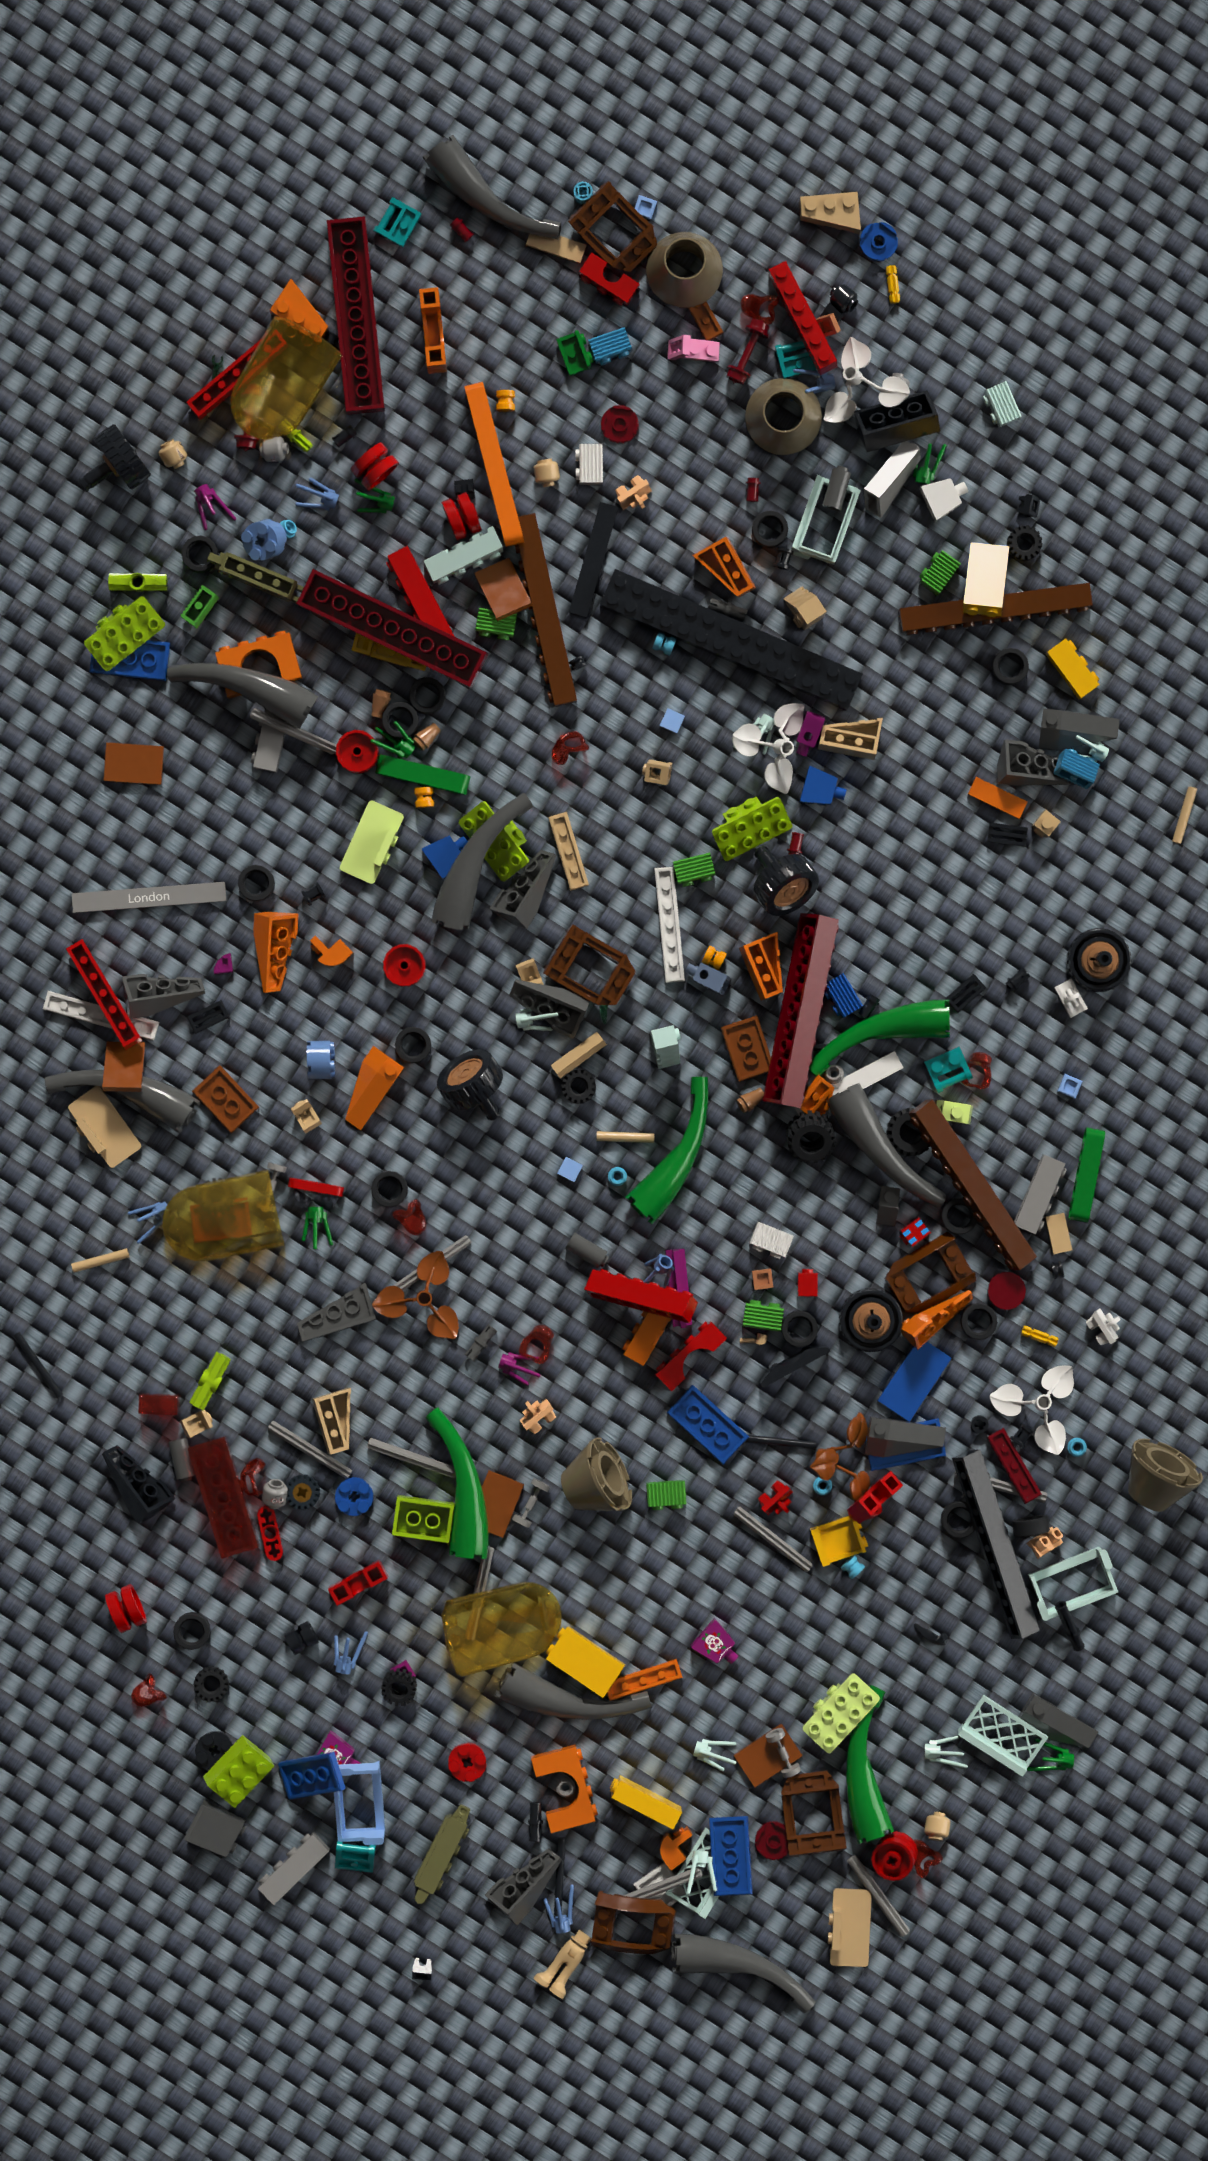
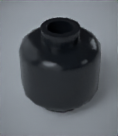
[830,284,858,313]

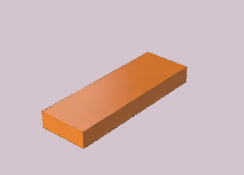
[967,777,1028,819]

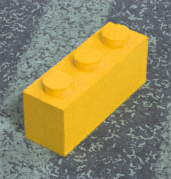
[1045,638,1100,700]

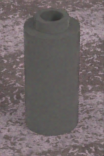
[822,466,851,511]
[565,1232,609,1268]
[168,1437,196,1482]

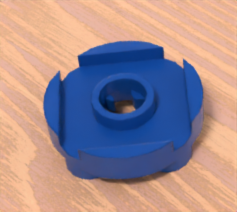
[859,222,898,262]
[335,1477,374,1516]

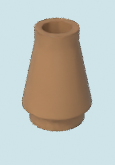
[371,689,391,718]
[412,723,441,751]
[736,1088,764,1113]

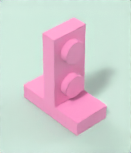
[668,335,720,362]

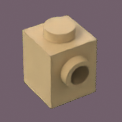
[1032,810,1061,838]

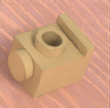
[642,760,673,785]

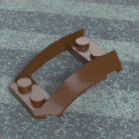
[568,181,657,272]
[543,924,636,1005]
[884,1231,976,1313]
[781,1771,847,1857]
[590,1891,676,1954]

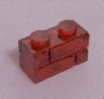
[138,1393,180,1415]

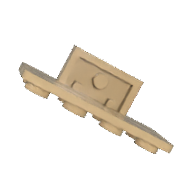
[68,1086,141,1168]
[828,1888,872,1967]

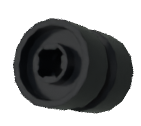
[284,1621,319,1655]

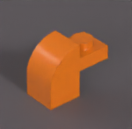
[310,936,354,966]
[660,1826,692,1871]

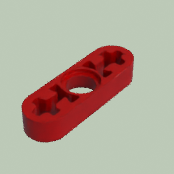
[288,1177,344,1197]
[257,1505,283,1561]

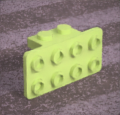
[340,801,404,884]
[802,1673,880,1753]

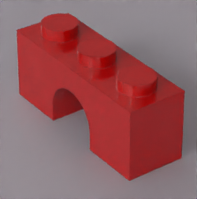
[579,252,640,306]
[847,1471,903,1524]
[328,1559,389,1606]

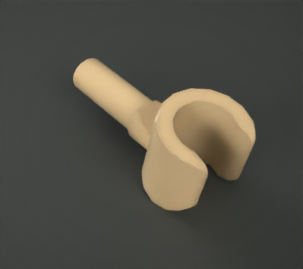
[740,1333,767,1345]

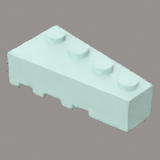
[424,526,503,585]

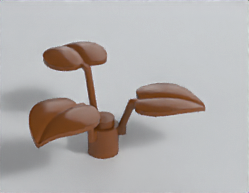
[372,1251,459,1339]
[810,1412,870,1501]

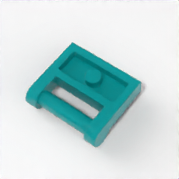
[373,197,422,248]
[775,341,817,378]
[925,1046,973,1093]
[335,1841,376,1872]

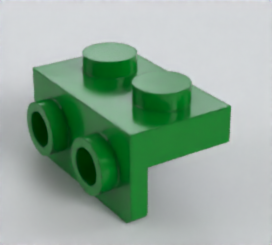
[556,330,593,376]

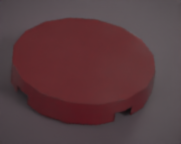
[601,405,639,444]
[987,1271,1026,1310]
[755,1821,789,1860]

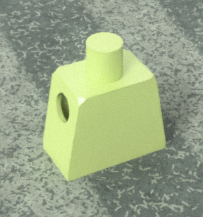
[936,1100,973,1125]

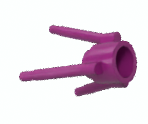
[194,484,236,530]
[498,1352,542,1385]

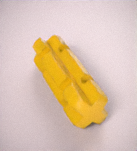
[886,265,900,304]
[1021,1326,1058,1347]

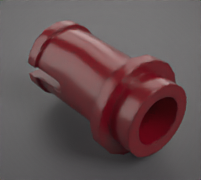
[450,218,474,242]
[746,478,761,502]
[787,832,804,855]

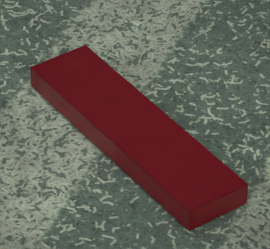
[986,1428,1042,1504]

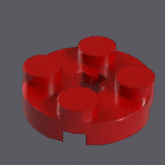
[448,1742,486,1782]

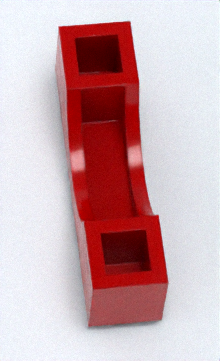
[656,1321,727,1391]

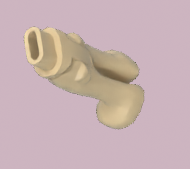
[533,1930,591,1999]

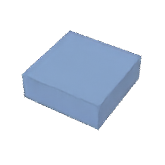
[635,195,657,221]
[660,708,685,734]
[1057,1074,1082,1099]
[557,1157,583,1182]

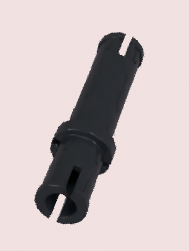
[1055,1601,1085,1651]

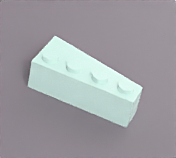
[649,1025,681,1069]

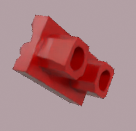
[758,1480,793,1515]

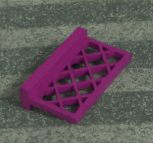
[665,1248,692,1328]

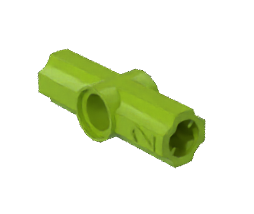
[108,573,168,592]
[189,1352,231,1410]

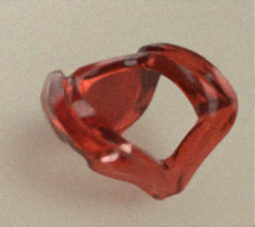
[740,294,780,325]
[552,732,589,765]
[961,1052,992,1089]
[392,1199,426,1236]
[519,1325,554,1364]
[240,1458,266,1497]
[131,1673,167,1707]
[913,1839,943,1878]

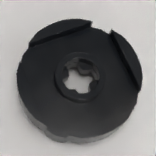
[195,1731,233,1770]

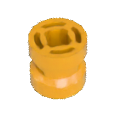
[496,390,515,412]
[414,787,434,808]
[702,945,727,971]

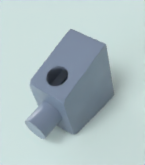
[685,962,732,996]

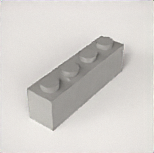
[251,710,288,773]
[1014,1154,1066,1234]
[258,1832,330,1905]

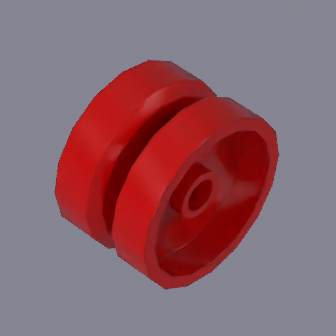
[350,442,399,490]
[441,492,482,541]
[336,730,379,774]
[383,944,426,987]
[105,1584,147,1634]
[871,1831,918,1881]

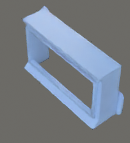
[334,1760,385,1845]

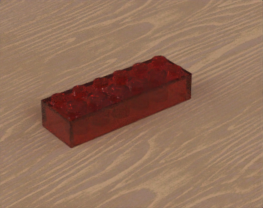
[188,1435,260,1559]

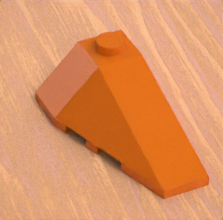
[253,912,298,993]
[345,1046,405,1130]
[901,1290,973,1350]

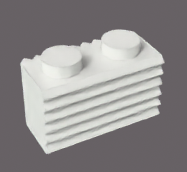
[576,444,603,485]
[749,1221,794,1259]

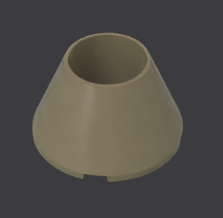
[646,232,723,308]
[745,378,822,455]
[561,1437,632,1511]
[1128,1439,1203,1512]

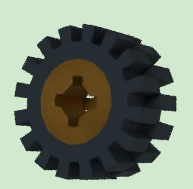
[286,1474,320,1510]

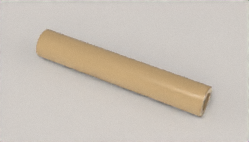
[1172,786,1197,844]
[596,1131,654,1143]
[71,1248,130,1273]

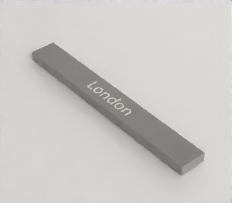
[72,882,227,913]

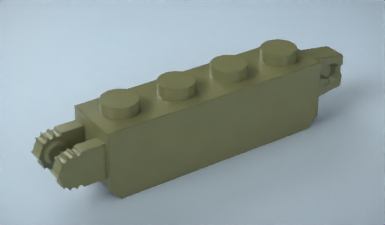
[207,552,304,603]
[414,1804,470,1904]

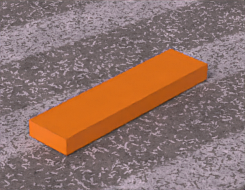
[607,1659,683,1701]

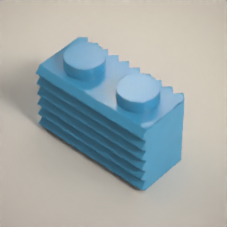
[588,327,632,365]
[1054,749,1100,789]

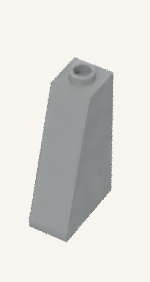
[864,441,921,518]

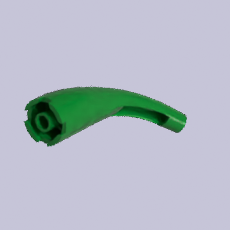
[809,1000,950,1077]
[625,1077,708,1225]
[425,1407,489,1559]
[846,1685,894,1844]

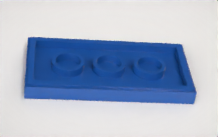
[89,640,170,681]
[877,1342,952,1422]
[667,1385,749,1465]
[865,1418,946,1471]
[278,1752,346,1800]
[709,1816,753,1896]

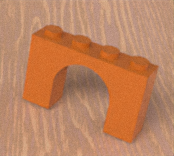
[419,287,447,374]
[215,631,303,699]
[531,1744,598,1833]

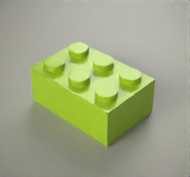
[392,1495,455,1543]
[203,1735,274,1808]

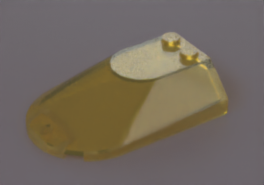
[231,316,342,439]
[163,1170,285,1261]
[442,1582,561,1677]

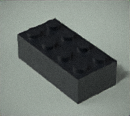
[854,390,940,452]

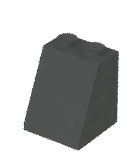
[184,1799,246,1857]

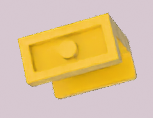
[810,1516,868,1567]

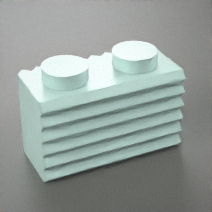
[982,381,1021,427]

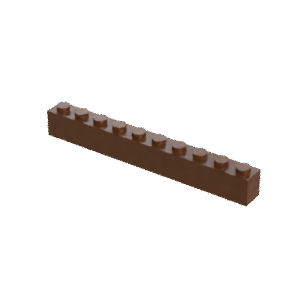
[515,513,577,707]
[898,583,1093,636]
[908,1099,1037,1270]

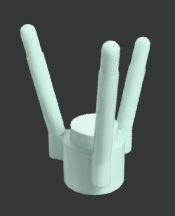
[733,714,776,755]
[1076,735,1109,762]
[516,1009,558,1031]
[925,1736,968,1768]
[693,1739,736,1771]
[687,1851,717,1895]

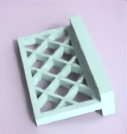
[958,1695,1048,1777]
[666,1827,719,1919]

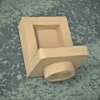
[516,958,544,985]
[291,1099,322,1134]
[180,1410,213,1438]

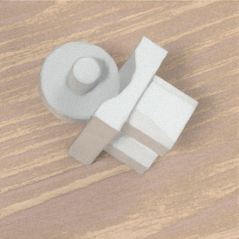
[1054,978,1088,1018]
[1086,1308,1121,1345]

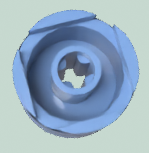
[241,519,287,560]
[307,1040,335,1080]

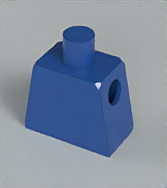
[800,766,847,805]
[422,835,468,880]

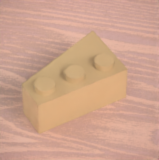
[312,1388,351,1455]

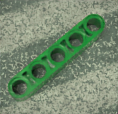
[375,754,471,795]
[1068,1127,1105,1223]

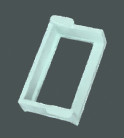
[791,474,861,565]
[1028,1547,1118,1621]

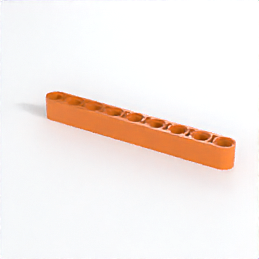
[464,382,524,547]

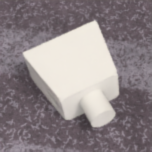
[919,479,968,522]

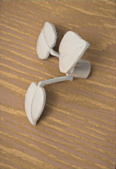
[823,337,910,423]
[732,703,805,794]
[989,1365,1074,1455]

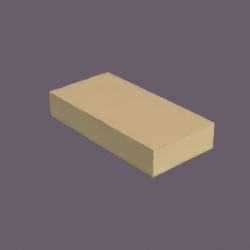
[1045,1213,1072,1254]

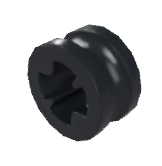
[569,655,588,671]
[1051,1261,1064,1279]
[971,1415,989,1433]

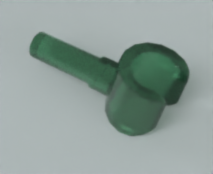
[211,355,223,381]

